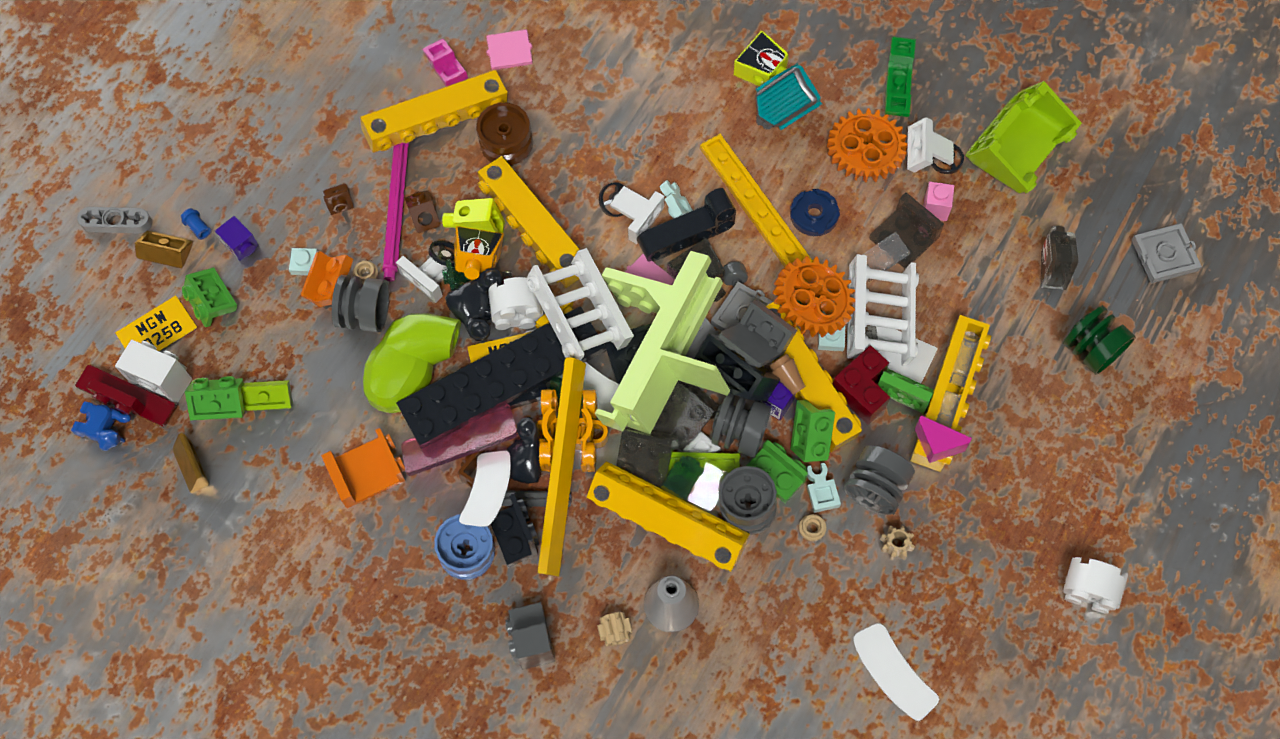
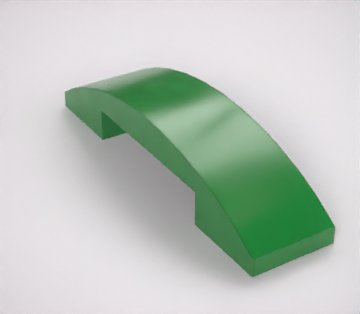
[885,37,916,117]

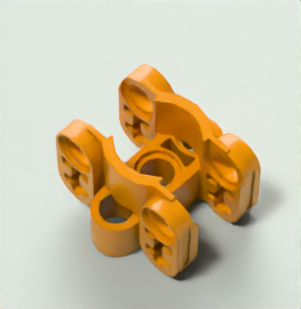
[537,390,609,472]

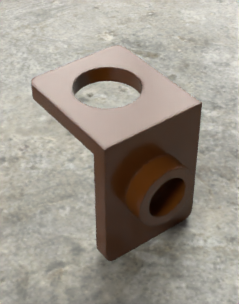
[323,183,354,215]
[405,190,440,233]
[458,445,485,488]

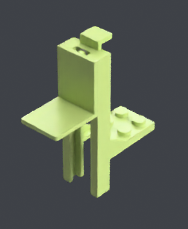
[595,251,730,434]

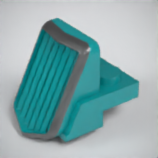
[755,63,822,130]

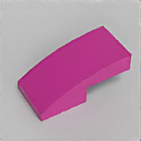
[423,39,468,87]

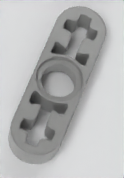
[77,207,152,234]

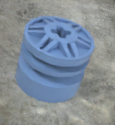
[434,514,495,580]

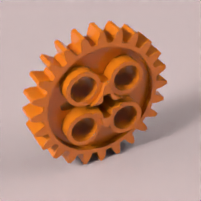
[827,108,908,183]
[772,256,855,337]

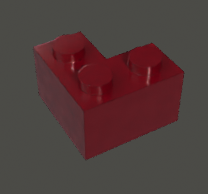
[832,345,891,425]

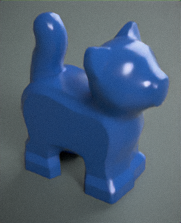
[71,401,131,451]

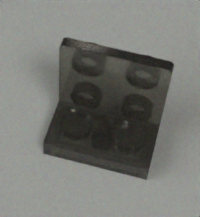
[869,193,944,269]
[654,380,719,451]
[616,427,682,491]

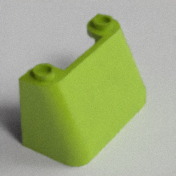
[965,81,1082,193]

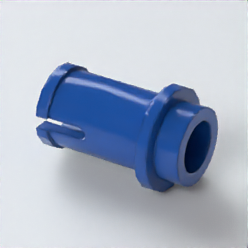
[181,208,211,240]

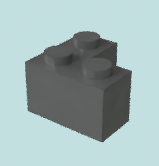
[505,602,555,670]

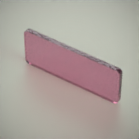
[401,404,518,476]

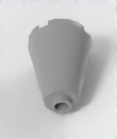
[644,576,699,632]

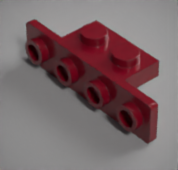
[75,365,177,427]

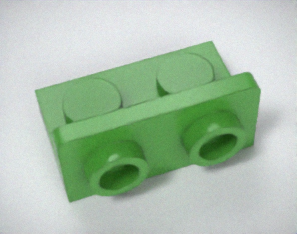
[182,267,237,328]
[878,369,934,414]
[185,376,245,420]
[790,400,835,462]
[746,439,808,504]

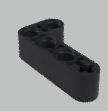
[636,188,736,262]

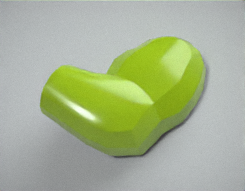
[363,313,461,413]

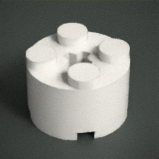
[488,277,543,330]
[1063,557,1128,614]

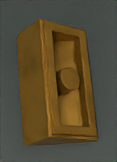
[135,230,193,268]
[173,433,209,493]

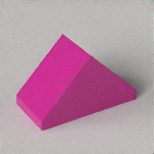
[915,415,972,463]

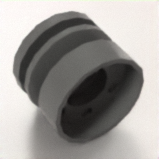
[332,275,389,332]
[711,393,772,458]
[844,445,915,515]
[719,466,777,535]

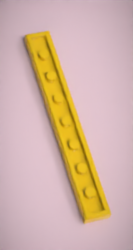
[700,134,813,283]
[538,357,586,576]

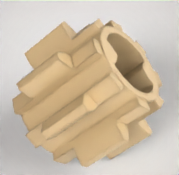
[880,526,915,560]
[597,612,632,647]

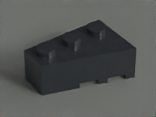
[694,333,780,402]

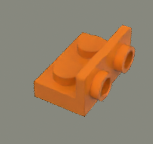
[301,251,354,307]

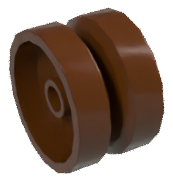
[476,103,533,166]

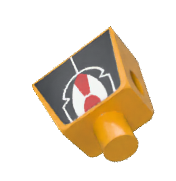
[454,226,504,280]

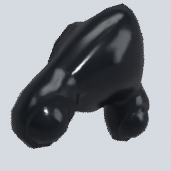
[445,268,503,341]
[484,417,542,484]

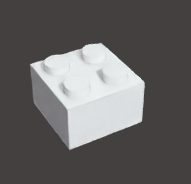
[115,339,192,405]

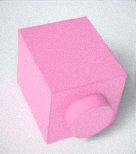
[922,182,954,221]

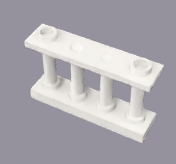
[527,248,634,361]
[847,254,919,366]

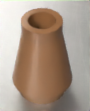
[770,354,806,395]

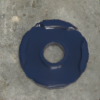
[790,189,840,236]

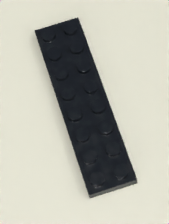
[396,306,606,449]

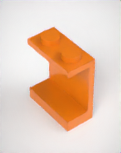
[321,428,406,509]

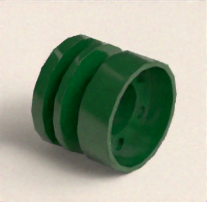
[1063,305,1136,375]

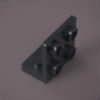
[491,492,540,567]

